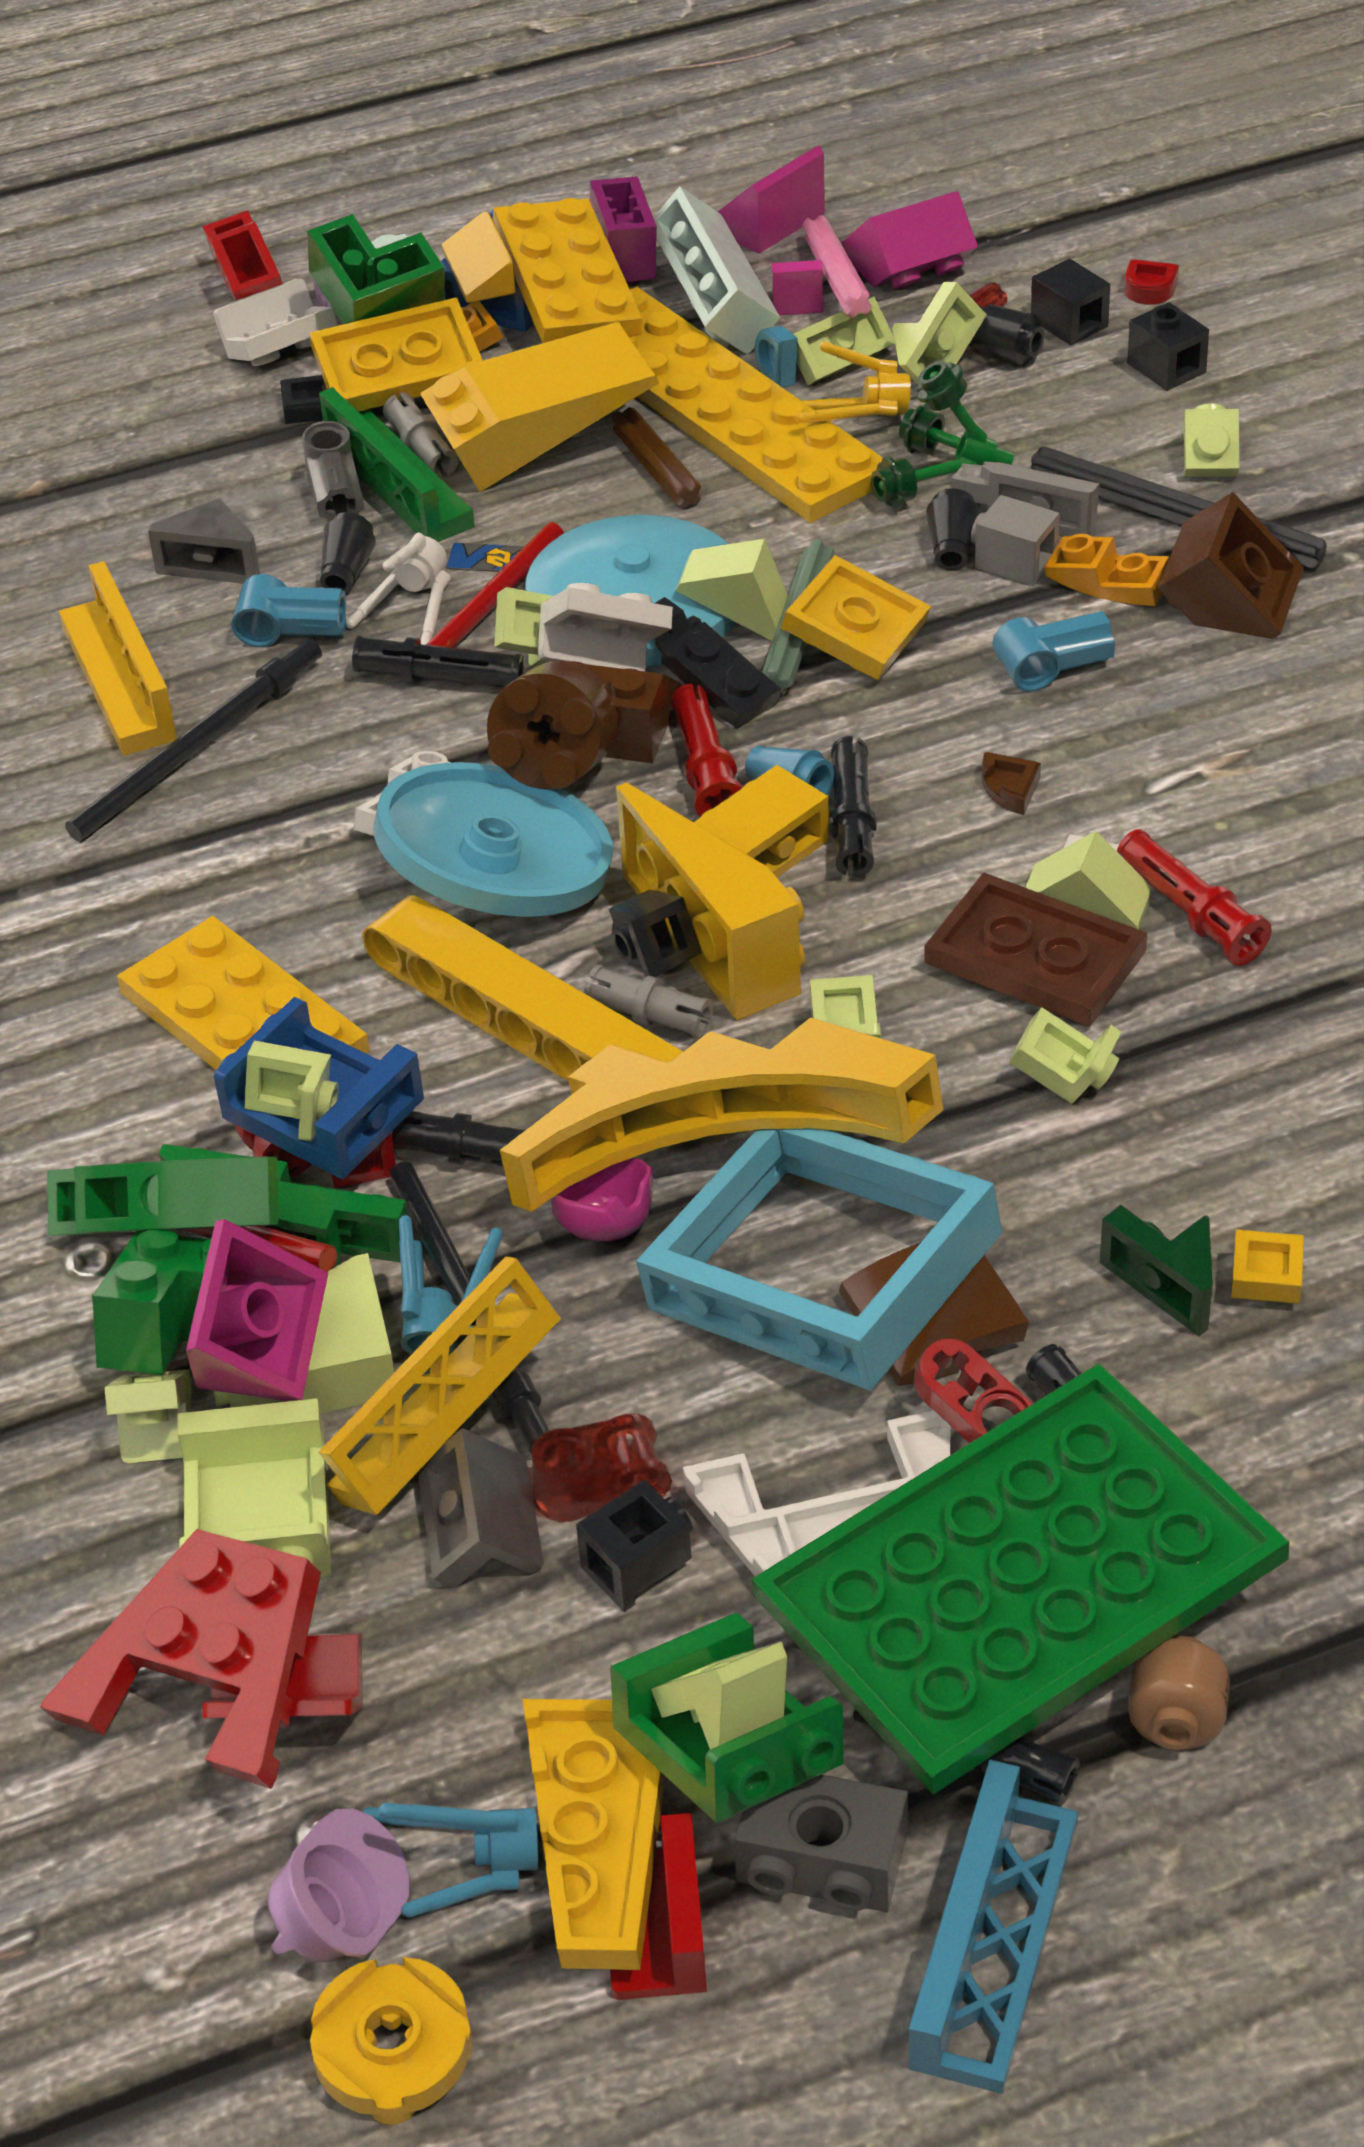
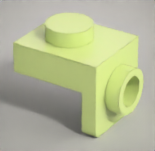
[1182,404,1240,477]
[809,975,881,1038]
[1009,1007,1122,1104]
[244,1040,339,1142]

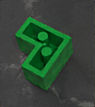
[307,214,445,324]
[92,1229,212,1375]

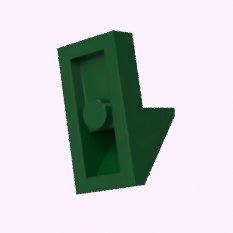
[1099,1205,1213,1337]

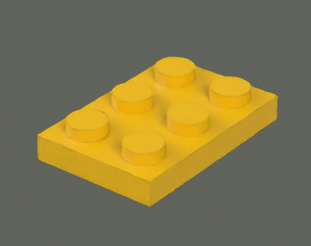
[309,297,483,412]

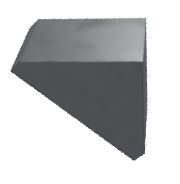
[148,498,260,584]

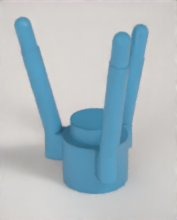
[399,1215,503,1354]
[362,1803,538,1918]

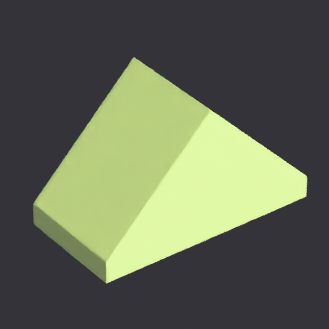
[676,538,788,641]
[1025,831,1152,930]

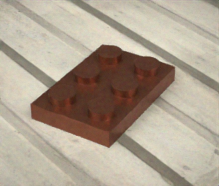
[924,872,1148,1027]

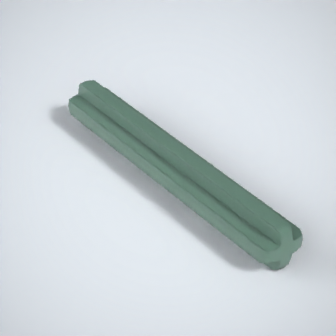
[762,540,835,695]

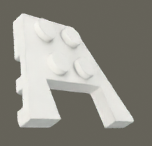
[683,1410,951,1576]

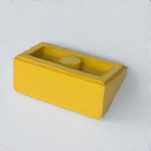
[441,211,515,303]

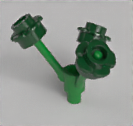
[871,361,1014,509]

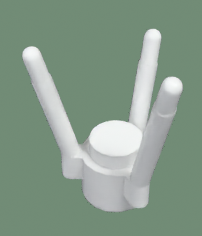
[346,533,451,645]

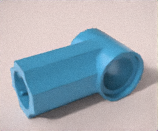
[232,574,347,647]
[992,611,1115,692]

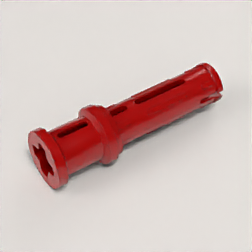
[671,684,743,817]
[1117,829,1272,966]

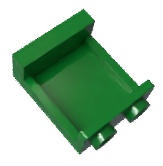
[610,1612,844,1823]

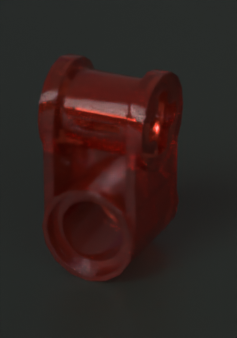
[532,1413,672,1522]

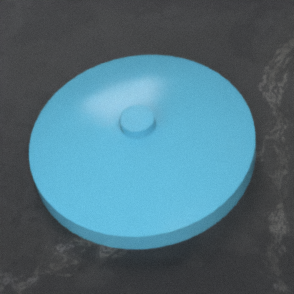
[525,515,736,667]
[373,762,613,917]

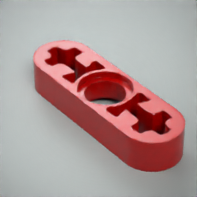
[914,1339,1033,1443]

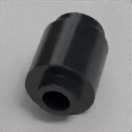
[968,304,1044,365]

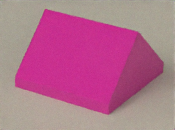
[717,145,825,254]
[186,1219,329,1402]

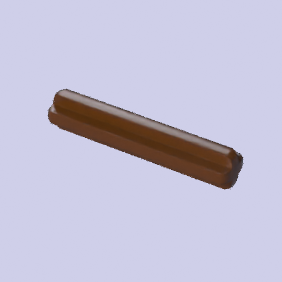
[612,407,701,509]

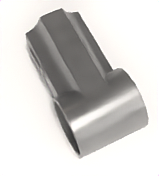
[303,421,364,521]

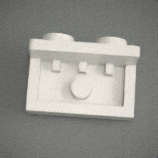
[213,279,338,366]
[538,583,673,671]

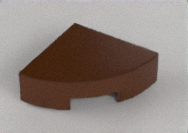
[982,752,1041,815]

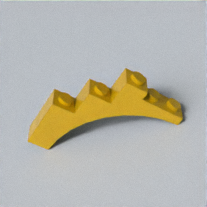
[500,1017,943,1212]

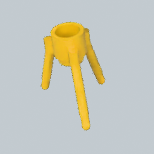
[795,341,911,423]

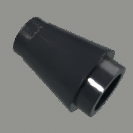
[926,488,980,570]
[320,512,376,593]

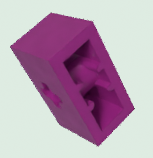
[590,176,657,285]

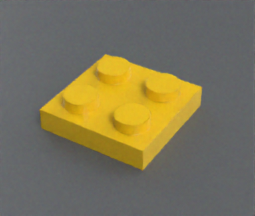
[781,555,931,680]

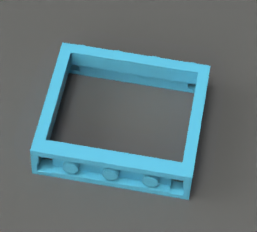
[636,1128,1003,1391]

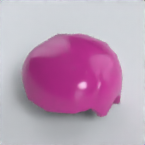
[551,1157,653,1241]

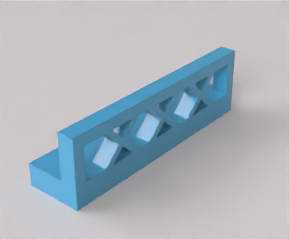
[909,1760,1079,2094]

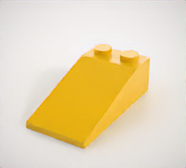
[420,322,659,492]
[616,782,805,1021]

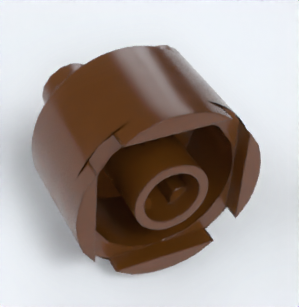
[487,660,618,790]

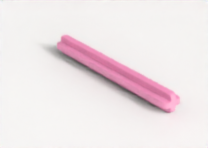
[802,215,872,319]

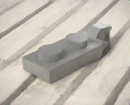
[951,462,1099,536]

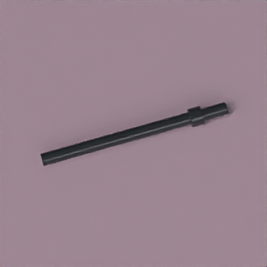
[65,639,322,841]
[389,1161,555,1455]

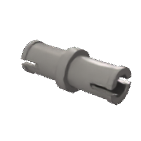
[383,392,459,479]
[584,965,713,1038]

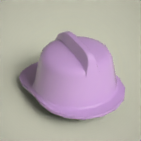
[268,1808,409,1962]

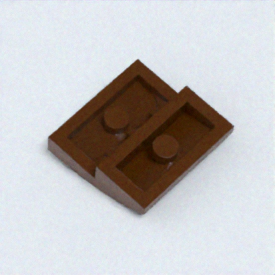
[839,1242,1029,1386]

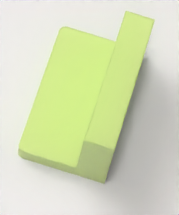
[793,297,895,385]

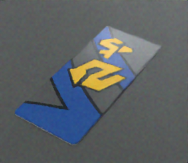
[447,543,524,571]

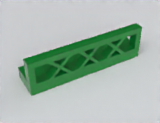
[319,387,475,542]

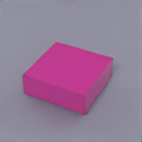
[771,260,823,315]

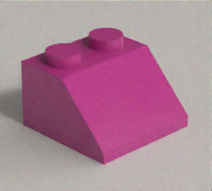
[841,191,978,289]

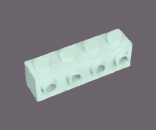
[653,186,780,355]

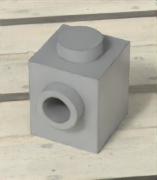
[971,495,1060,587]

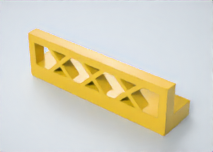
[59,561,177,756]
[318,1257,561,1515]

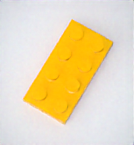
[492,198,643,343]
[117,916,370,1070]

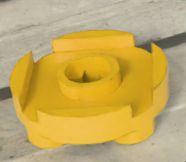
[310,1957,473,2125]

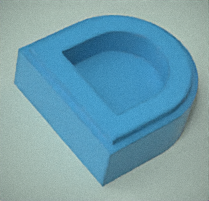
[755,325,798,388]

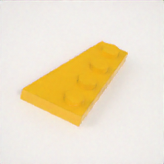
[522,1699,666,1970]

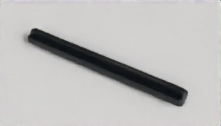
[1031,446,1327,570]

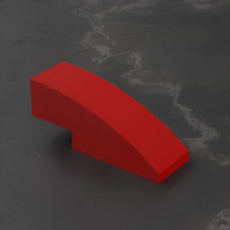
[202,210,283,301]

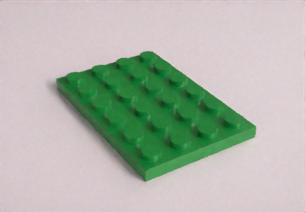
[752,1363,1290,1795]

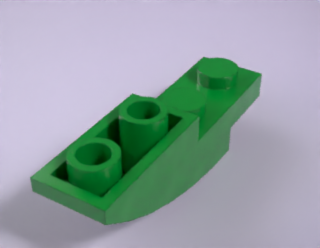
[159,1144,408,1269]
[47,1157,279,1236]

